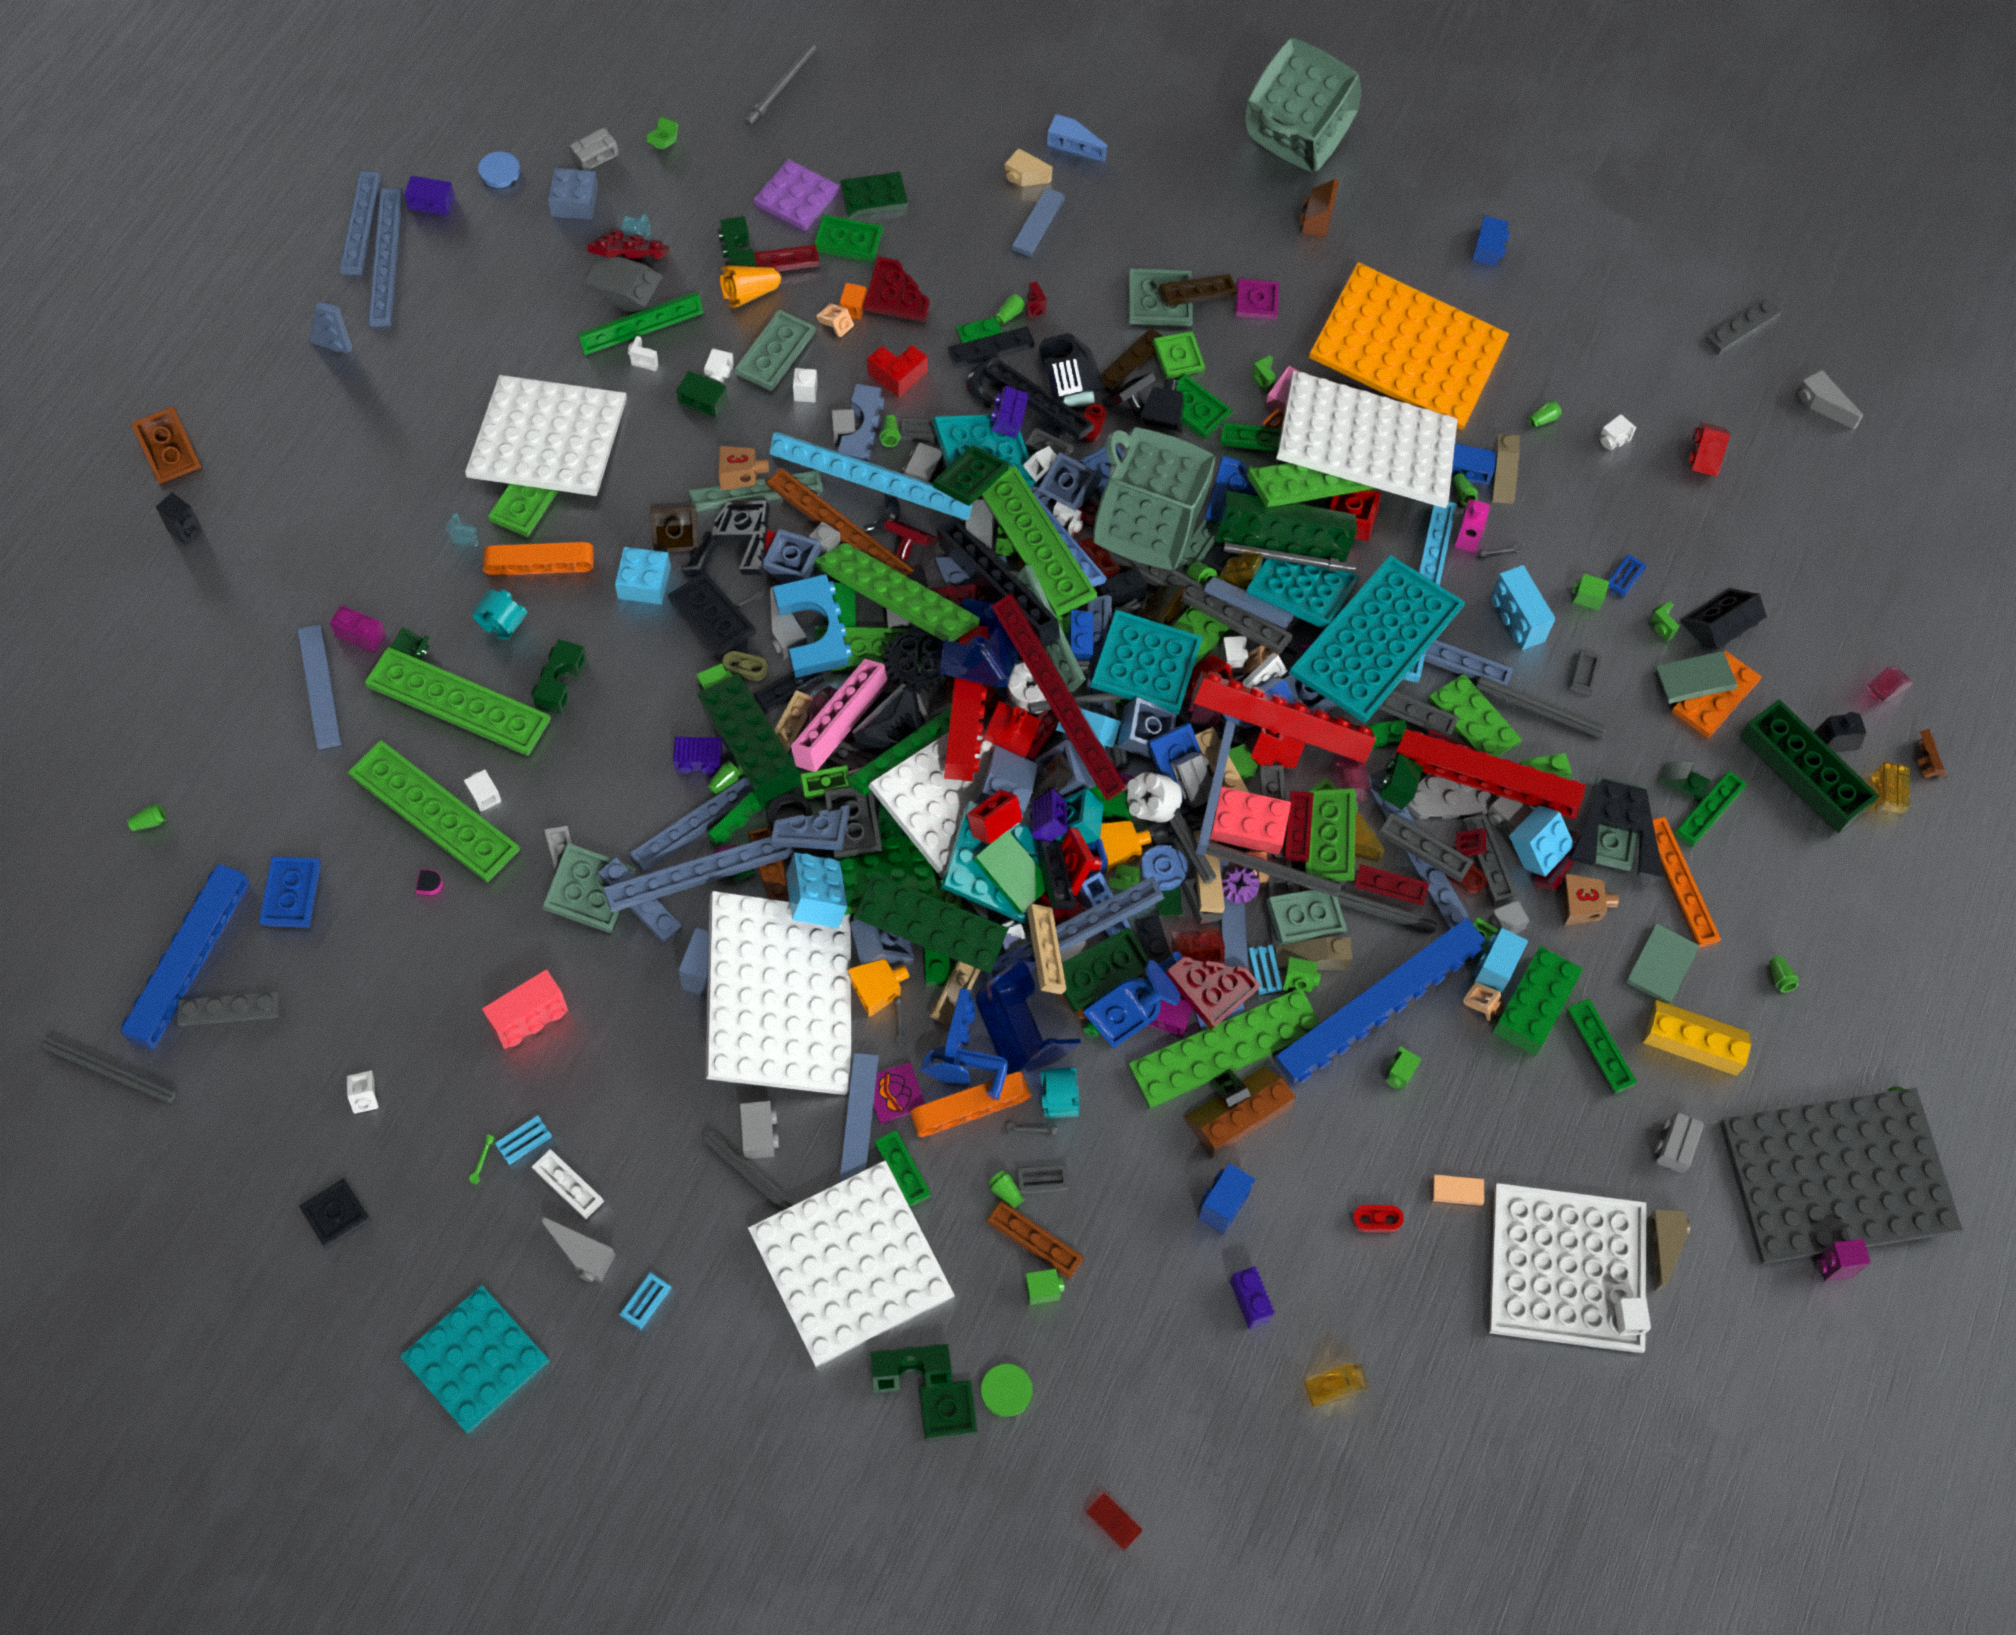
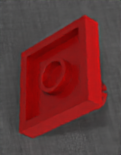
[983,701,1041,758]
[1061,828,1102,896]

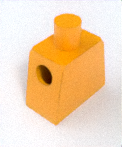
[1100,821,1152,874]
[848,959,909,1017]

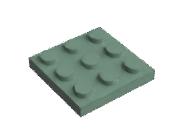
[1129,268,1193,326]
[542,843,636,933]

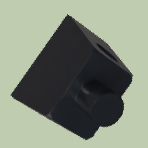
[1140,379,1184,433]
[1814,712,1866,752]

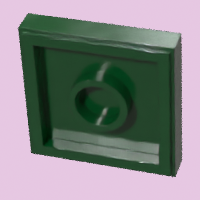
[919,1380,977,1440]

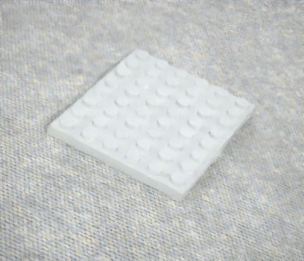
[1276,371,1457,508]
[705,891,851,1095]

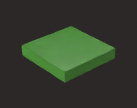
[1152,331,1206,379]

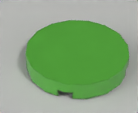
[981,1364,1033,1417]

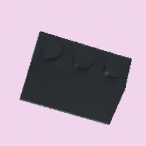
[1680,588,1767,649]

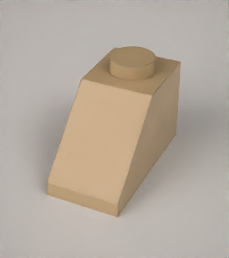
[1004,148,1053,187]

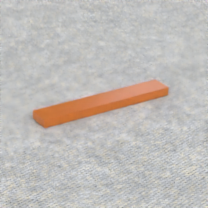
[1653,816,1721,948]

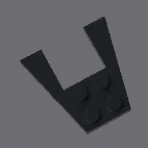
[681,500,770,575]
[1570,779,1664,881]

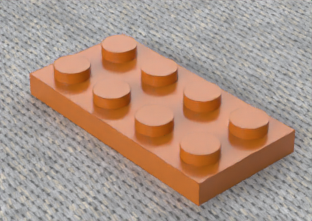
[1672,650,1762,739]

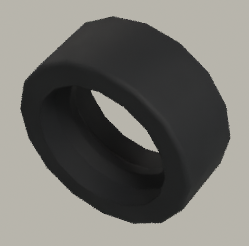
[767,793,812,832]

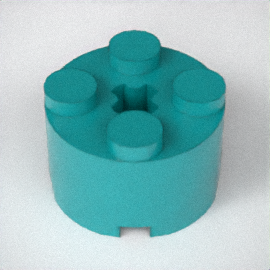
[471,589,527,640]
[1041,1067,1080,1119]

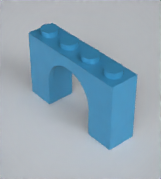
[773,574,852,678]

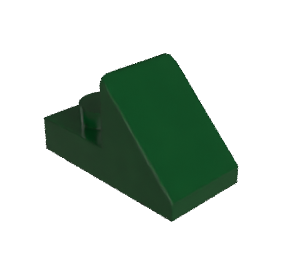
[1657,762,1711,802]

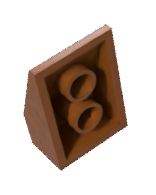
[131,406,202,485]

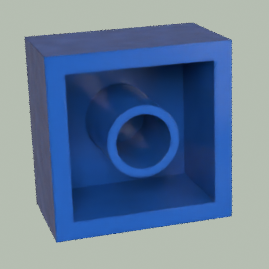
[1198,1163,1256,1235]

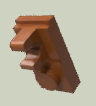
[1918,729,1947,778]

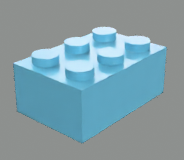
[1490,565,1555,650]
[786,853,847,928]

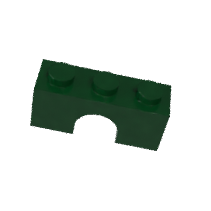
[717,216,757,267]
[531,639,587,715]
[870,1344,952,1393]

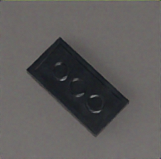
[667,572,756,657]

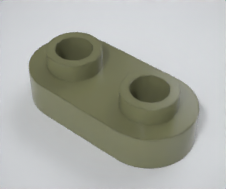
[723,651,768,681]

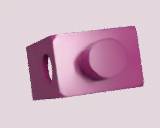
[1454,500,1490,553]

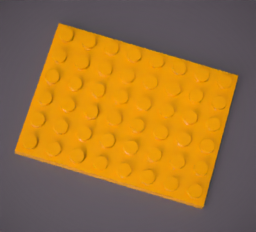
[1308,262,1509,430]

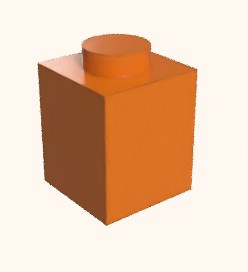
[840,283,867,320]

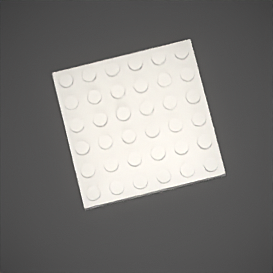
[465,375,627,496]
[868,727,1040,897]
[748,1161,954,1368]
[1489,1183,1646,1353]

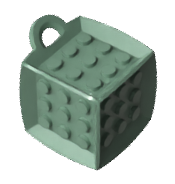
[1245,37,1361,173]
[1093,427,1216,570]

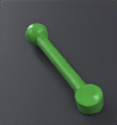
[469,1134,495,1184]

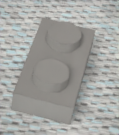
[543,826,573,876]

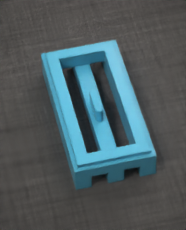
[1248,945,1282,995]
[495,1116,552,1165]
[619,1272,672,1330]

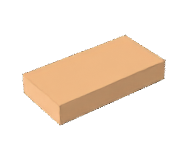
[1432,1175,1484,1206]

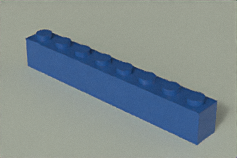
[120,864,250,1050]

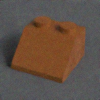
[1300,179,1339,238]

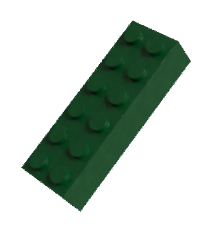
[1215,491,1357,562]
[697,673,802,805]
[1739,699,1880,833]
[854,873,1009,974]

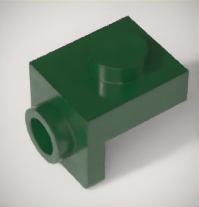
[390,627,430,658]

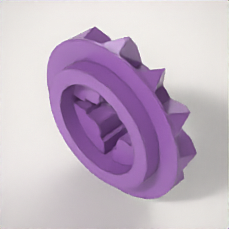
[1222,867,1259,904]

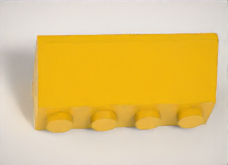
[1643,1000,1751,1076]

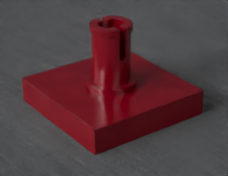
[884,520,938,560]

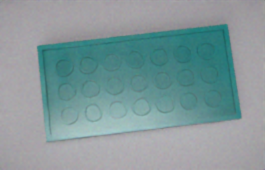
[1289,555,1465,724]

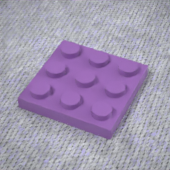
[754,159,840,231]

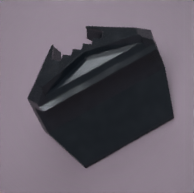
[1037,333,1105,401]
[844,684,921,755]

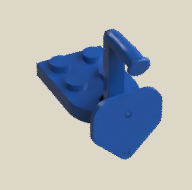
[1083,951,1183,1048]
[920,988,1008,1100]

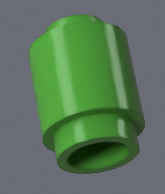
[1186,562,1217,587]

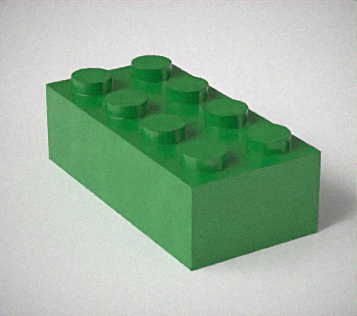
[1492,946,1583,1056]

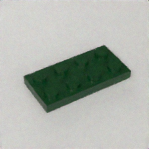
[1062,927,1150,1013]

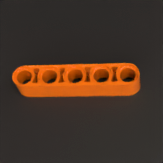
[483,542,594,575]
[909,1072,1032,1137]

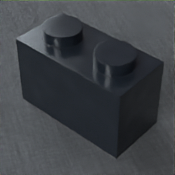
[156,492,203,546]
[1096,568,1147,611]

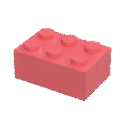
[1209,787,1291,855]
[482,969,568,1049]

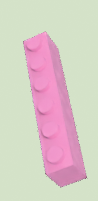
[791,659,888,772]

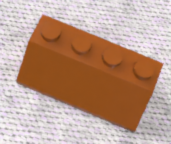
[1184,1067,1296,1158]

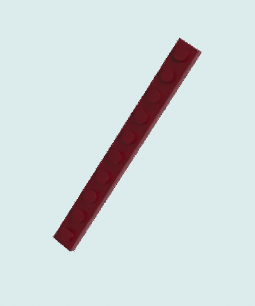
[991,594,1128,801]

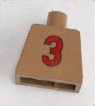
[719,446,769,490]
[1560,874,1619,925]

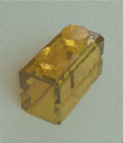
[1872,762,1910,817]

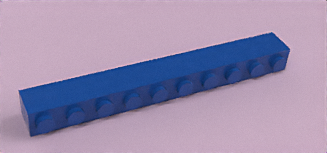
[1275,918,1485,1085]

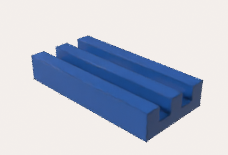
[1607,554,1647,599]

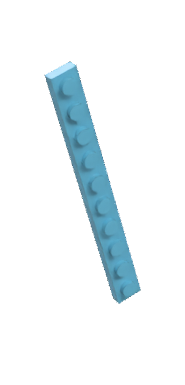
[769,432,973,520]
[1403,502,1456,683]

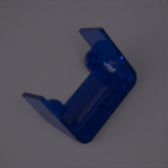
[939,597,1020,687]
[976,958,1081,1075]

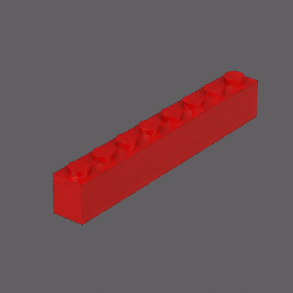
[944,626,992,782]
[1192,671,1376,763]
[1396,729,1586,820]

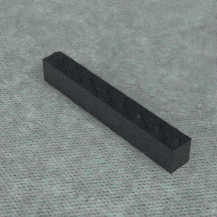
[936,518,1060,648]

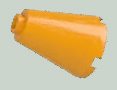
[720,265,781,309]

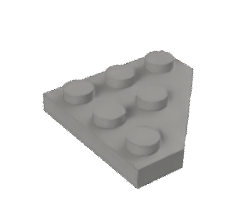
[1406,774,1499,819]

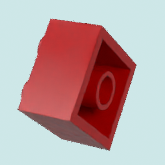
[1329,490,1381,542]

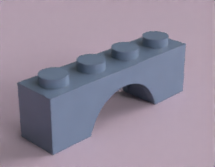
[838,384,885,462]

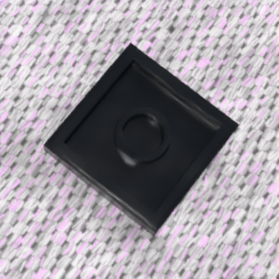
[299,1178,371,1249]

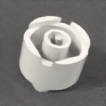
[1007,662,1047,714]
[1127,772,1182,823]

